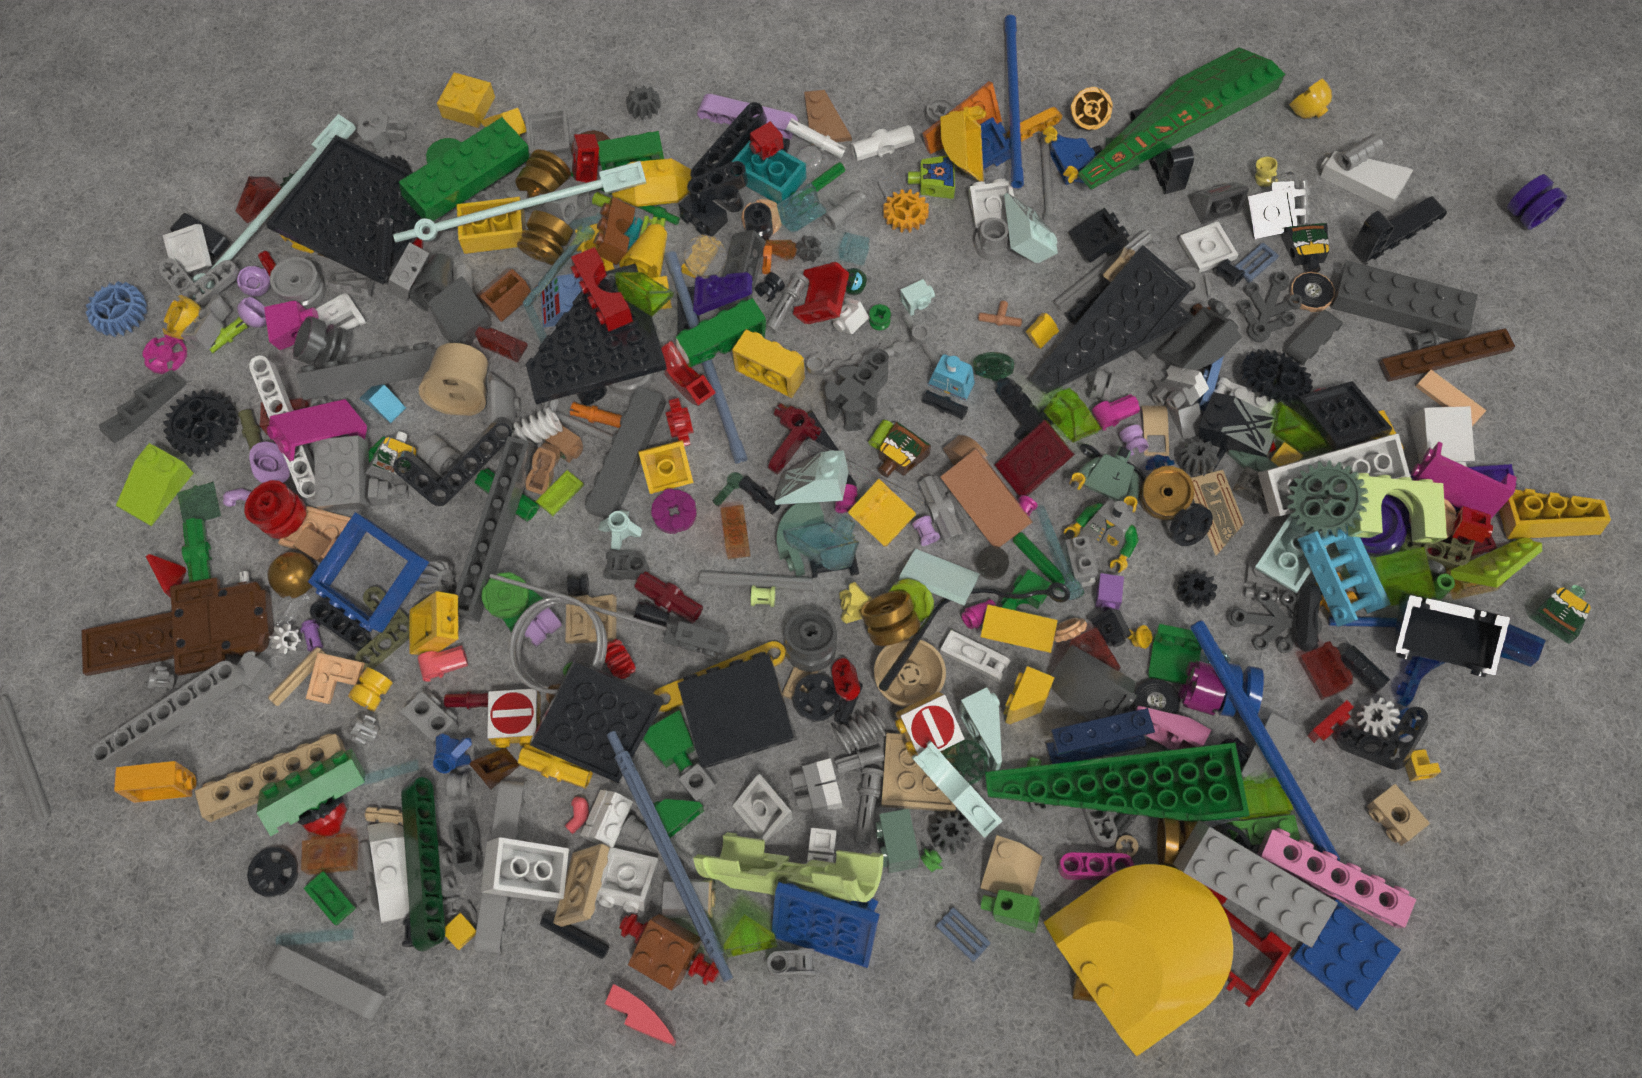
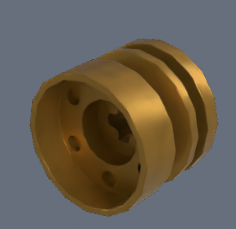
[515,149,571,198]
[517,210,573,266]

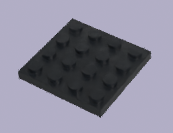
[530,659,664,783]

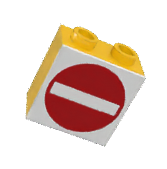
[487,689,541,748]
[895,692,964,756]

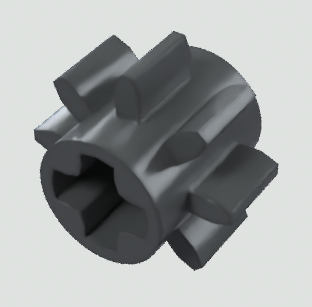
[795,235,823,262]

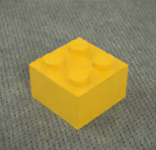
[437,72,495,128]

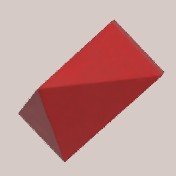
[145,554,187,598]

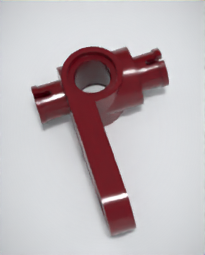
[768,403,822,474]

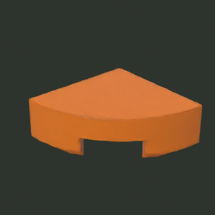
[762,246,772,274]

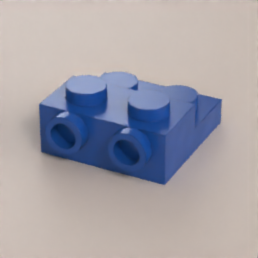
[980,117,1011,170]

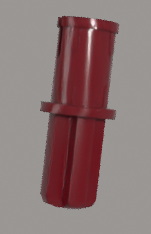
[444,691,488,710]

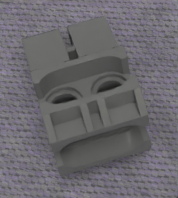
[825,348,889,432]

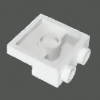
[968,179,1014,230]
[596,848,659,913]

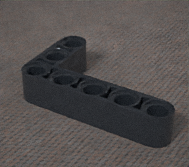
[691,102,767,212]
[1130,106,1194,194]
[1352,196,1447,265]
[393,417,512,507]

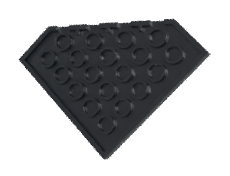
[526,264,667,404]

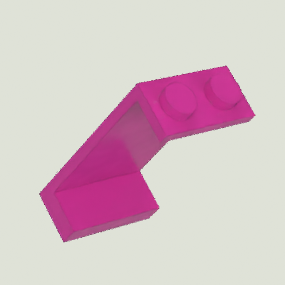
[267,399,367,461]
[1411,441,1517,519]

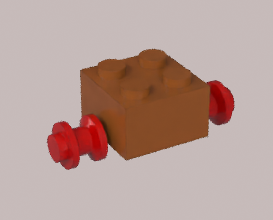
[619,913,719,991]

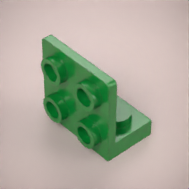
[1148,624,1202,685]

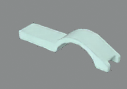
[912,741,1002,838]

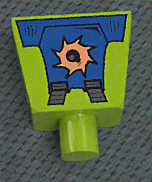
[908,155,955,199]

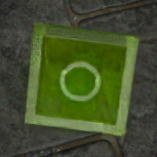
[615,272,674,317]
[1272,401,1329,452]
[723,914,778,958]

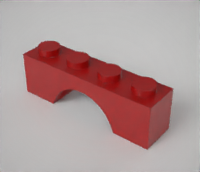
[570,247,633,332]

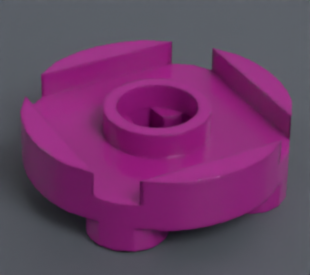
[651,488,697,534]

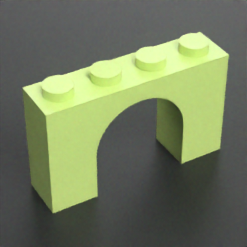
[1345,473,1447,544]

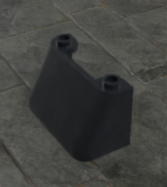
[1393,592,1510,677]

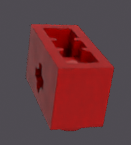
[572,134,599,183]

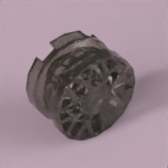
[976,546,1009,580]

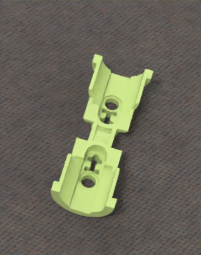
[693,832,883,903]

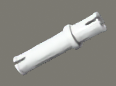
[786,118,847,159]

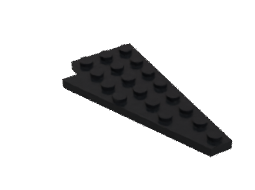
[1029,245,1193,394]

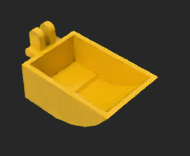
[940,106,986,182]

